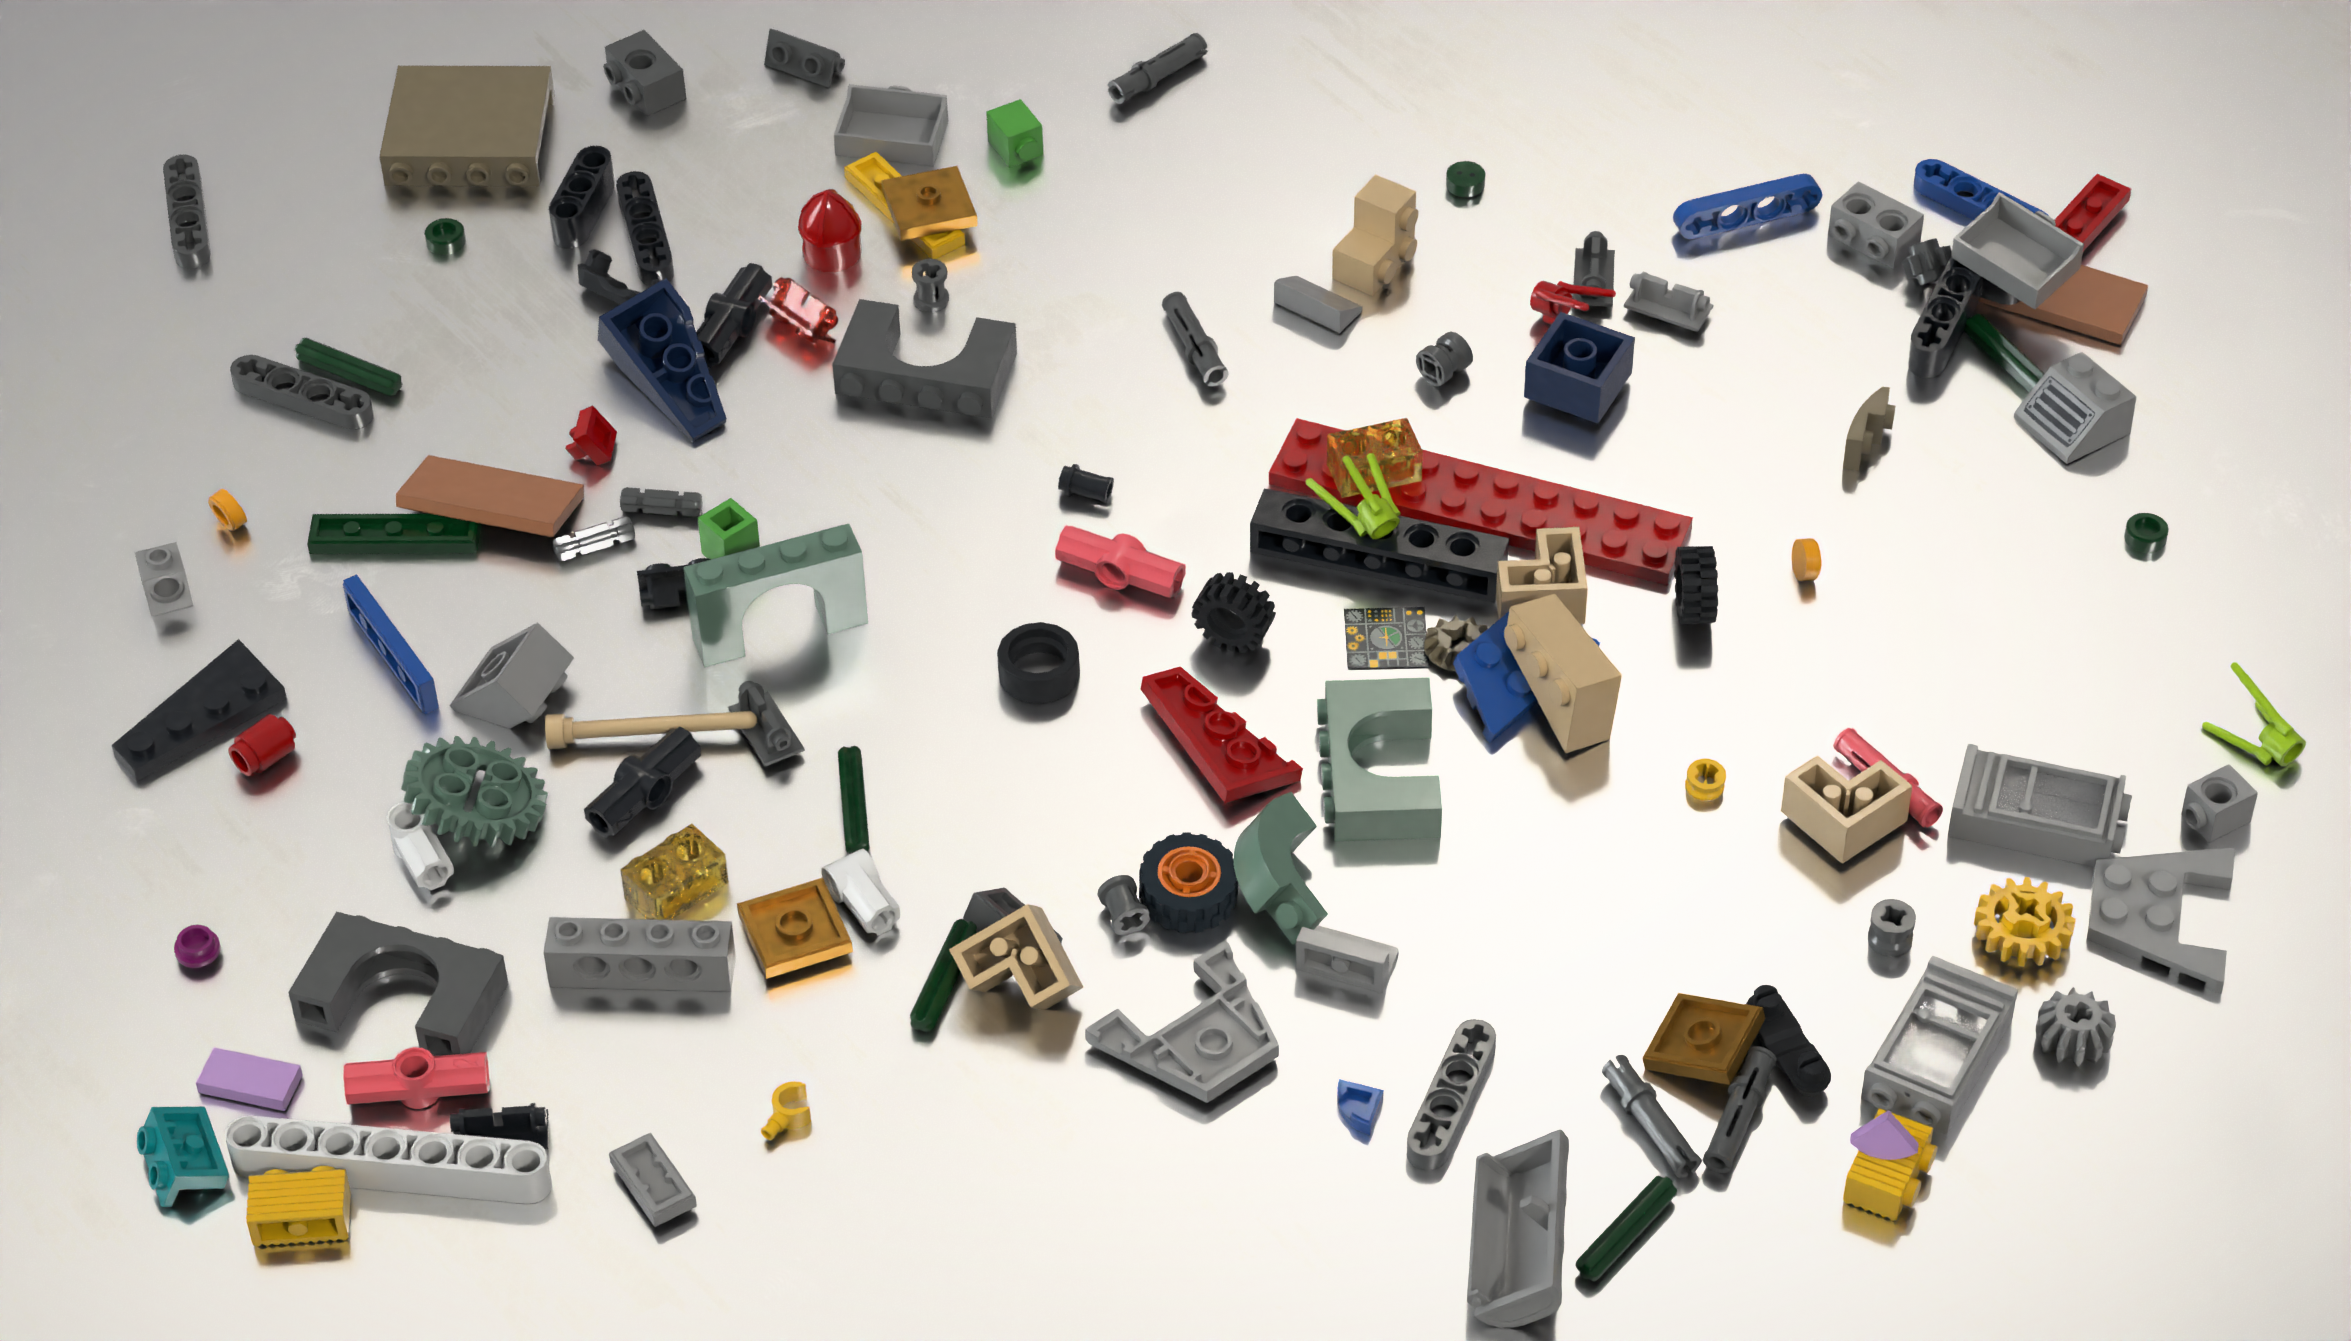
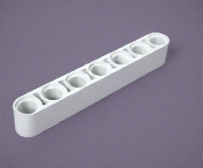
[225,1116,552,1204]

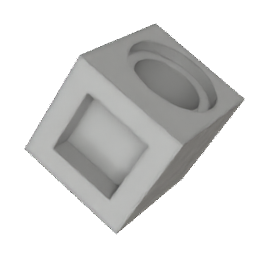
[134,542,193,617]
[2181,764,2258,843]

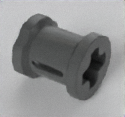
[911,259,949,312]
[1097,875,1150,936]

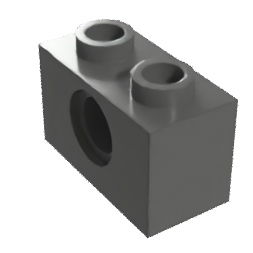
[604,30,687,116]

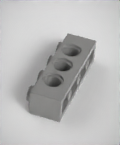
[543,917,736,992]

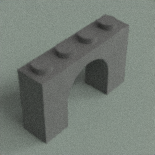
[832,299,1017,419]
[288,911,509,1056]

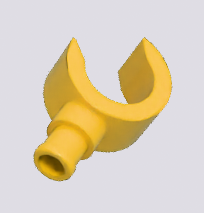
[761,1081,811,1140]

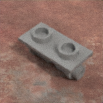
[1623,271,1714,332]

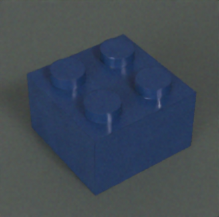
[1524,312,1635,423]

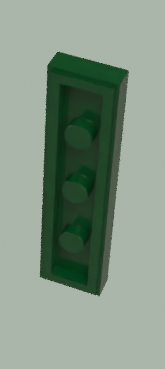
[307,514,481,554]

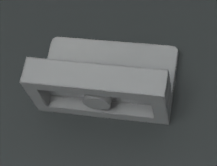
[1296,925,1399,993]

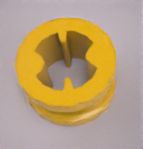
[1685,758,1727,801]

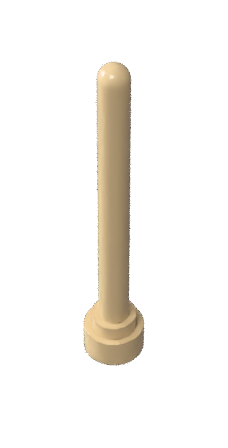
[545,711,757,749]

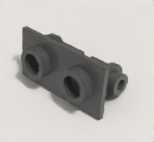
[764,28,845,88]
[1573,231,1615,307]
[728,681,805,766]

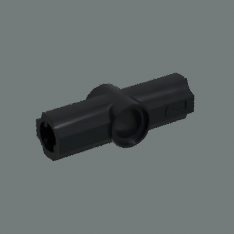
[696,263,773,368]
[584,726,702,838]

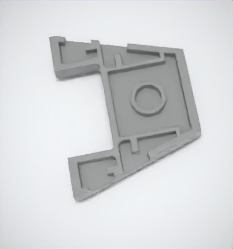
[2086,847,2235,993]
[1085,940,1279,1103]

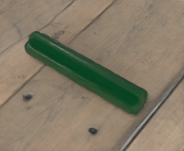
[1964,314,2045,393]
[295,337,403,396]
[838,745,870,854]
[910,919,977,1032]
[1575,1175,1677,1281]

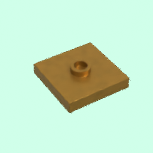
[881,166,978,241]
[737,878,853,979]
[1642,992,1766,1085]

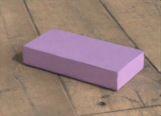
[196,1047,303,1111]

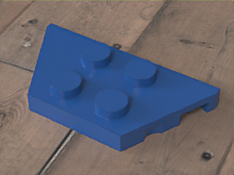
[1453,611,1601,743]

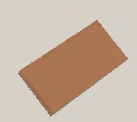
[1979,265,2148,345]
[396,455,584,537]

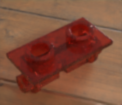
[758,277,838,344]

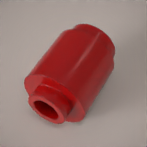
[228,714,296,776]

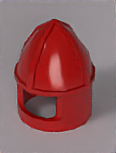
[798,189,862,273]

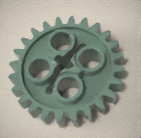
[401,736,548,847]

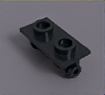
[637,558,711,610]
[450,1103,549,1149]

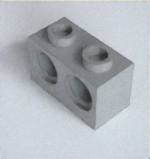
[1828,181,1924,269]

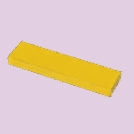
[844,152,965,259]

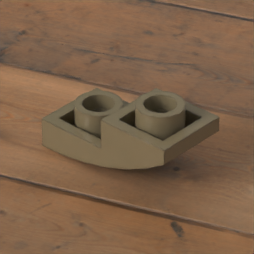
[1843,386,1896,471]

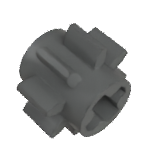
[1902,238,1952,286]

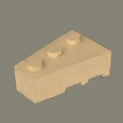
[1504,594,1622,753]

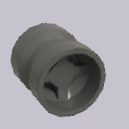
[1416,331,1473,386]

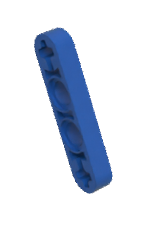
[1914,159,2048,220]
[1673,173,1823,239]

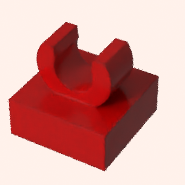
[565,406,617,466]

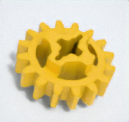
[1973,877,2076,966]

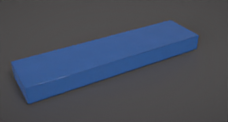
[343,574,439,714]

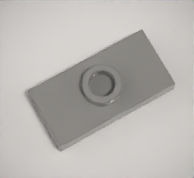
[609,1132,697,1227]

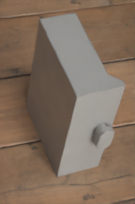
[834,84,948,167]
[1951,192,2084,309]

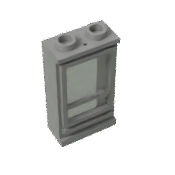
[1947,743,2132,867]
[1860,955,2018,1134]

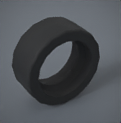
[997,622,1080,704]

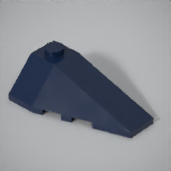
[598,278,727,442]

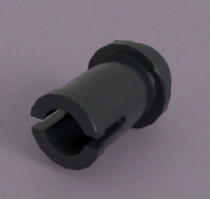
[1058,464,1114,503]

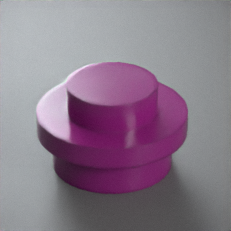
[174,925,221,968]

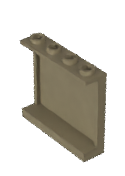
[379,65,555,187]

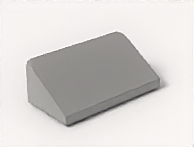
[1274,275,1362,333]

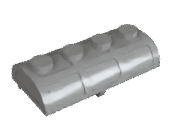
[1467,1128,1570,1328]

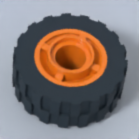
[1139,832,1238,933]

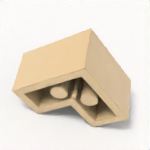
[1332,174,1419,296]
[1496,527,1588,624]
[1780,755,1912,864]
[949,904,1084,1010]

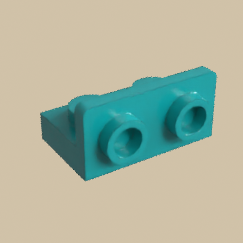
[136,1106,230,1207]

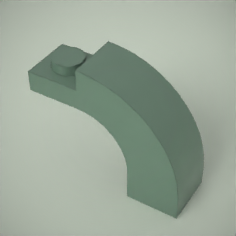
[1233,792,1329,945]

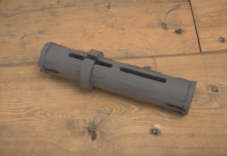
[1108,33,1208,104]
[1162,291,1228,386]
[1702,1046,1777,1173]
[1601,1054,1702,1178]

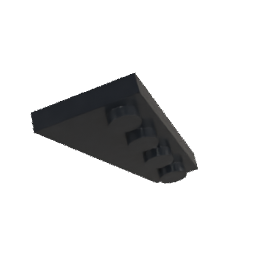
[111,639,287,782]

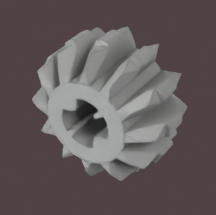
[2035,986,2116,1067]

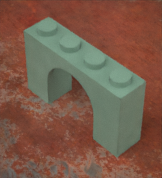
[683,523,868,668]
[1316,677,1443,841]

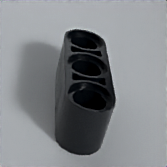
[549,145,615,249]

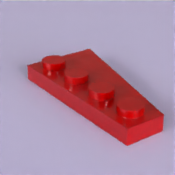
[1140,666,1303,803]

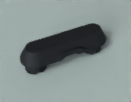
[577,249,661,304]
[1746,984,1832,1097]

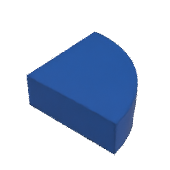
[1337,1079,1384,1135]

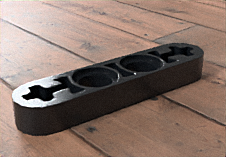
[616,171,674,285]

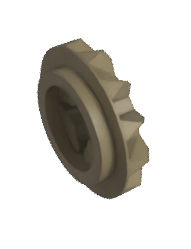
[1424,614,1488,671]

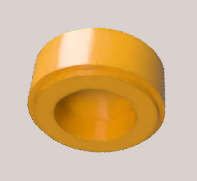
[208,489,247,531]
[1791,538,1822,581]

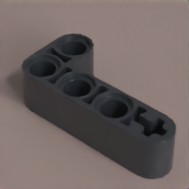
[1908,257,2021,378]

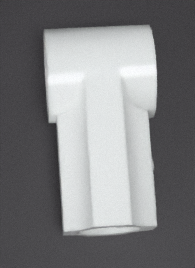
[387,802,454,891]
[821,848,901,936]

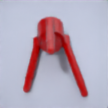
[1530,281,1616,325]

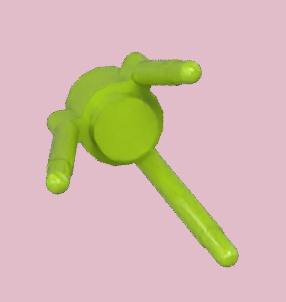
[1306,453,1400,539]
[2202,662,2306,766]

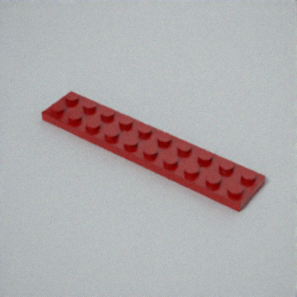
[1268,418,1693,586]

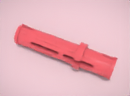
[1833,727,1943,827]

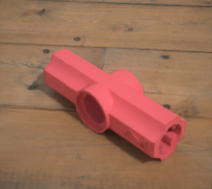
[1055,525,1186,599]
[343,1047,490,1109]

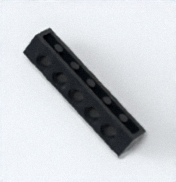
[1250,488,1509,603]

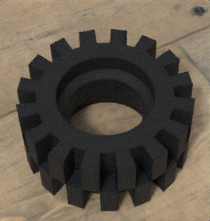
[1674,546,1719,624]
[1191,572,1276,653]

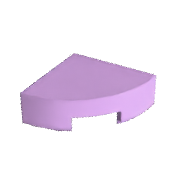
[1850,1110,1919,1160]

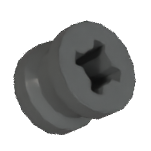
[1867,898,1917,957]

